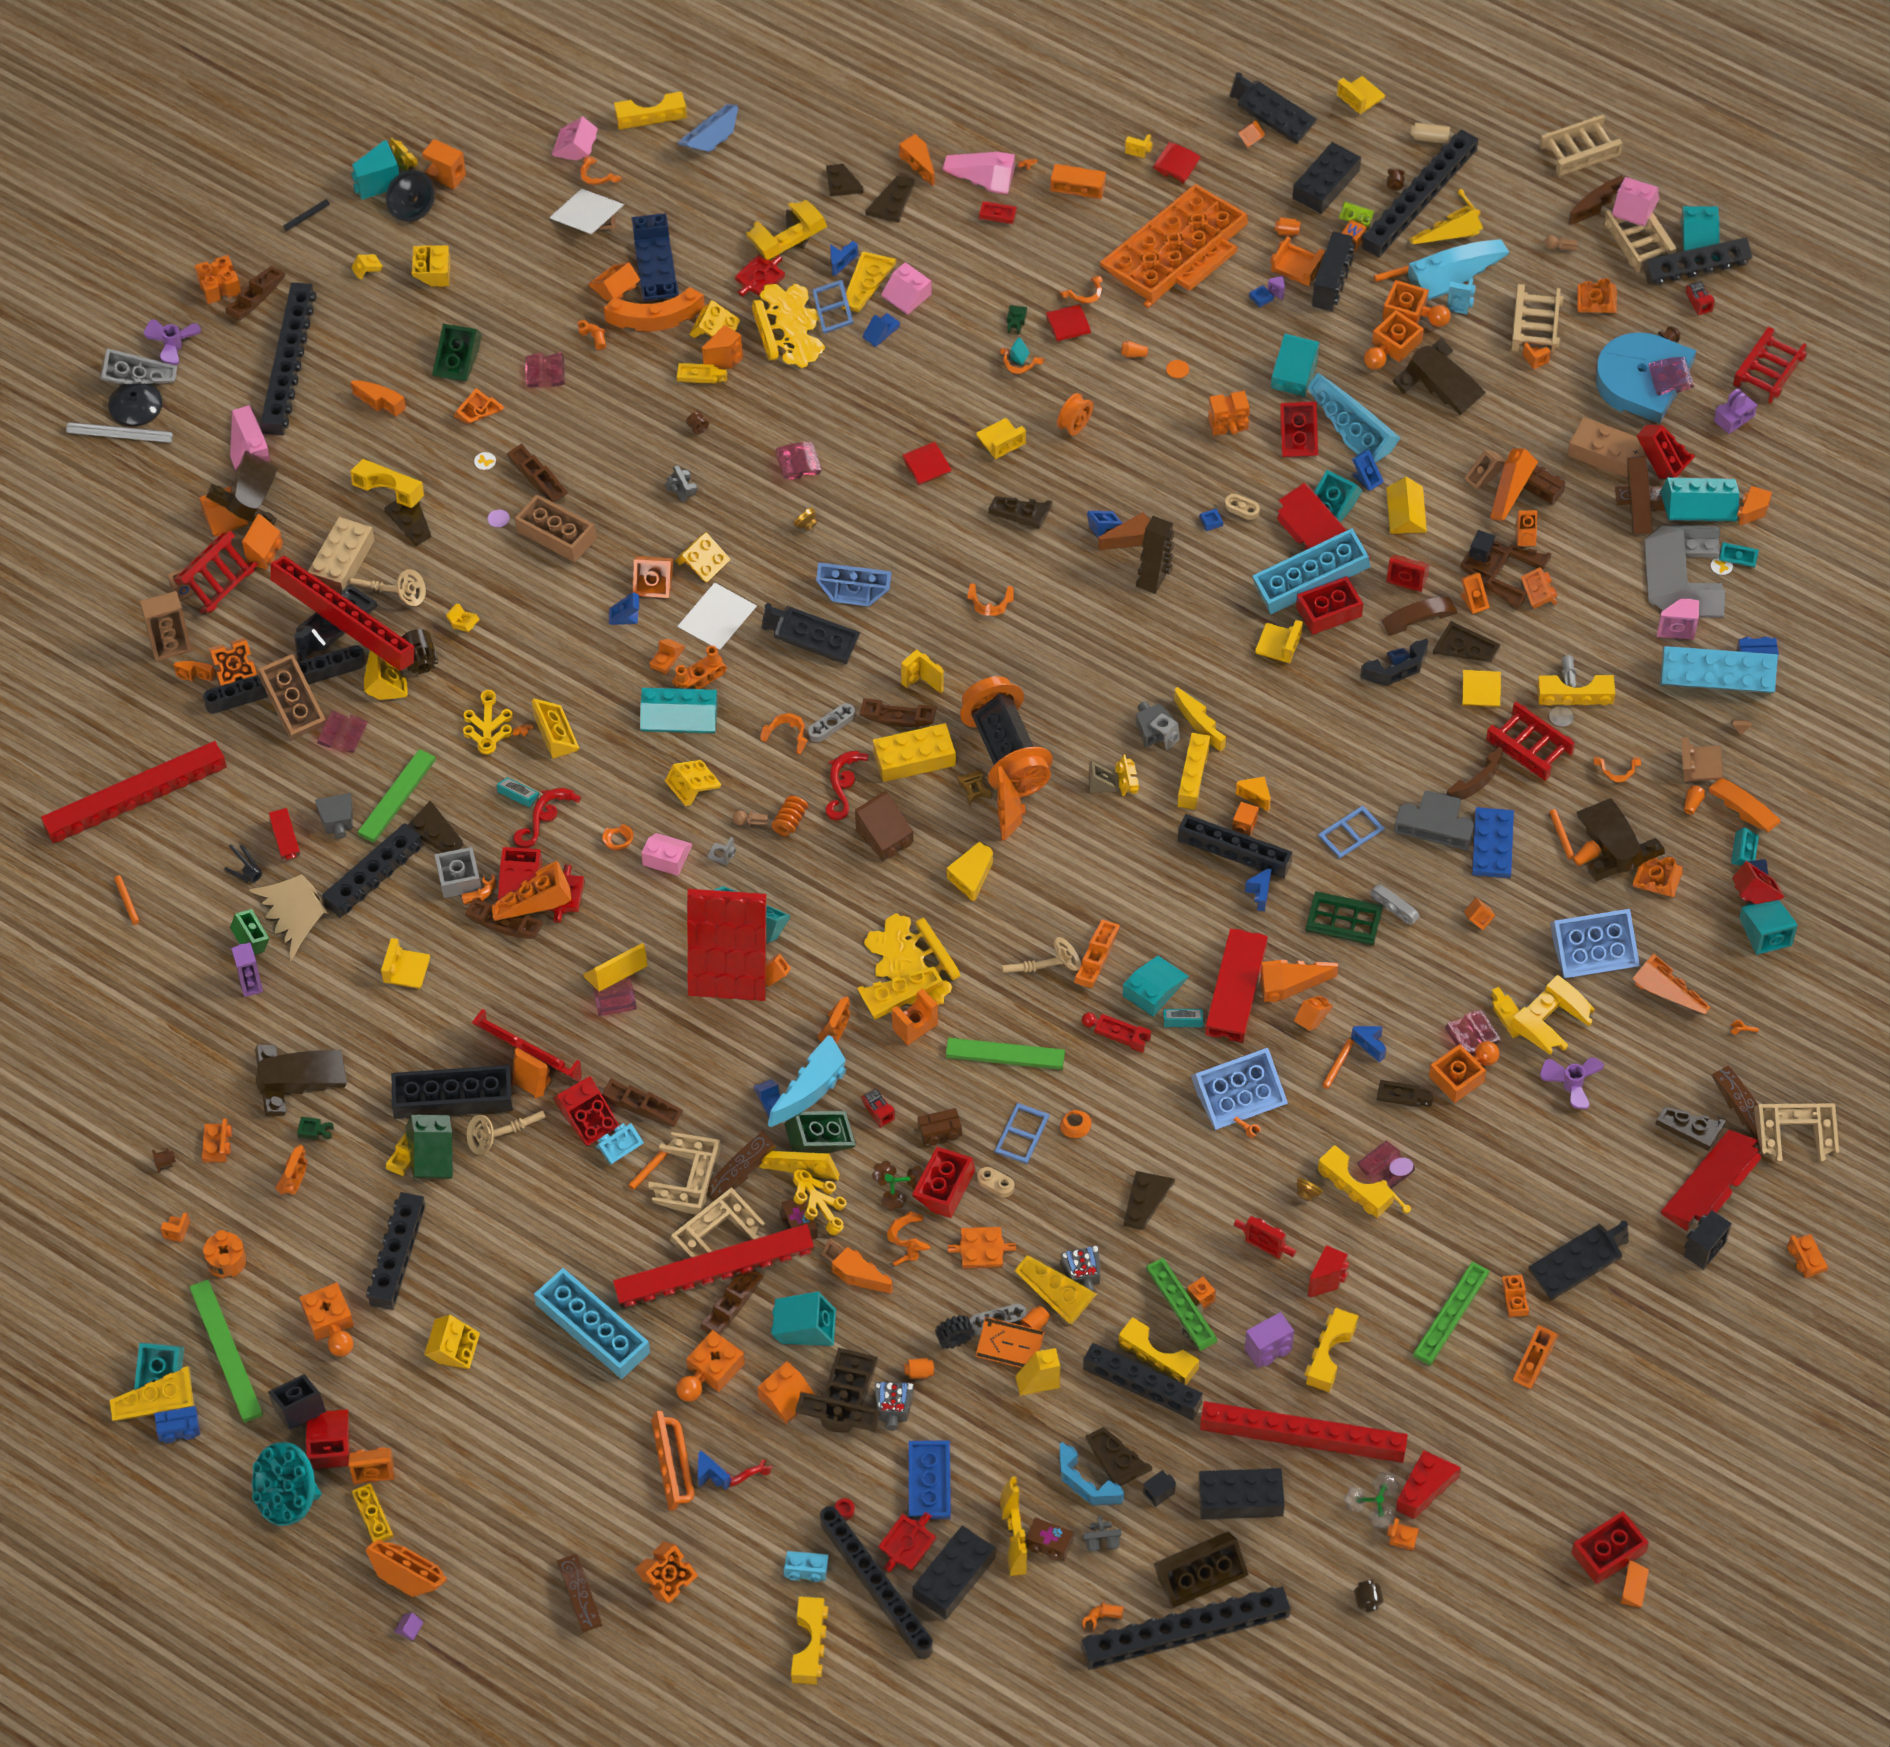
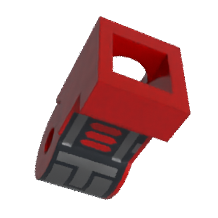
[1685,281,1715,316]
[861,1088,895,1128]

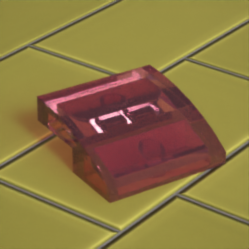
[526,352,565,388]
[1648,357,1694,396]
[775,442,822,479]
[317,710,368,753]
[592,976,637,1016]
[1445,1010,1501,1055]
[1357,1140,1415,1189]

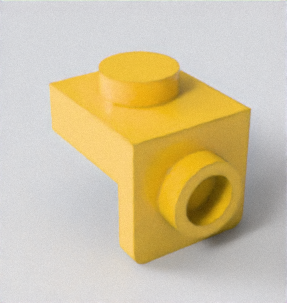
[1125,134,1153,158]
[352,254,383,279]
[446,603,480,632]

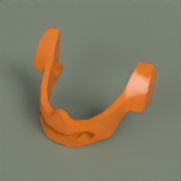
[581,156,623,185]
[1059,276,1103,304]
[1000,347,1045,374]
[968,583,1014,616]
[760,713,807,755]
[1593,757,1641,782]
[887,1211,931,1251]

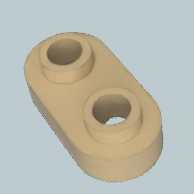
[1225,494,1260,520]
[977,1167,1014,1197]

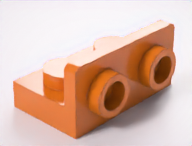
[1521,567,1558,609]
[202,1118,232,1162]
[1787,1234,1828,1278]

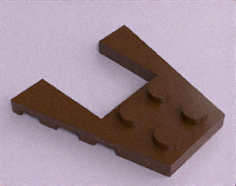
[1460,541,1551,610]

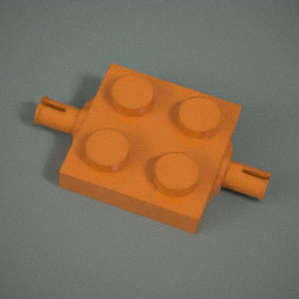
[948,1227,1016,1268]

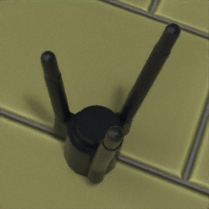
[224,844,262,883]

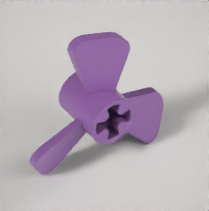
[144,320,201,365]
[1540,1057,1604,1109]

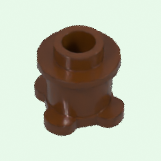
[1387,168,1405,191]
[1658,326,1680,342]
[152,1148,176,1173]

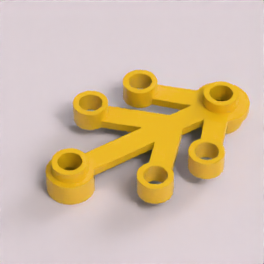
[463,690,513,755]
[793,1169,847,1236]

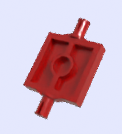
[735,255,785,297]
[544,864,585,923]
[1233,1216,1297,1259]
[878,1512,937,1573]

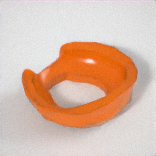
[602,824,634,850]
[1060,1110,1092,1138]

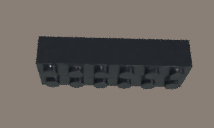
[391,1065,513,1119]

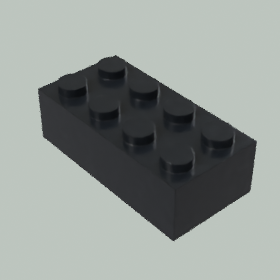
[1292,142,1361,214]
[1312,231,1355,311]
[1198,1468,1285,1520]
[912,1525,996,1620]

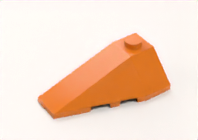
[997,766,1026,841]
[492,861,571,921]
[1260,960,1338,1002]

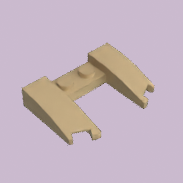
[1754,1103,1839,1162]
[648,1132,721,1215]
[670,1187,765,1258]

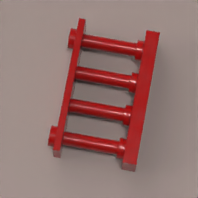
[1733,326,1807,403]
[173,530,258,613]
[1486,702,1575,781]

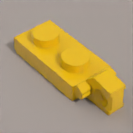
[676,363,728,383]
[1491,987,1520,1038]

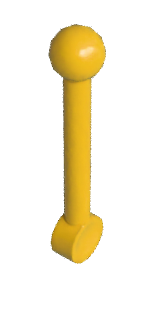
[1457,189,1480,217]
[1380,1180,1411,1214]

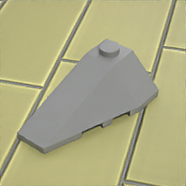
[100,348,177,384]

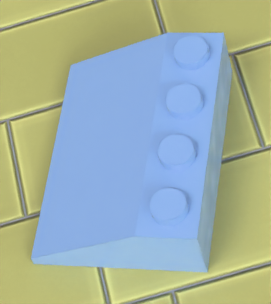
[1550,909,1640,978]
[1191,1048,1288,1130]

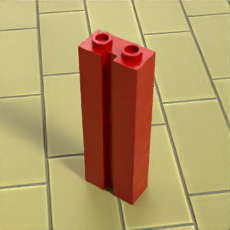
[1205,928,1268,1043]

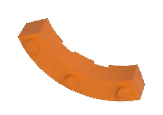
[604,287,705,331]

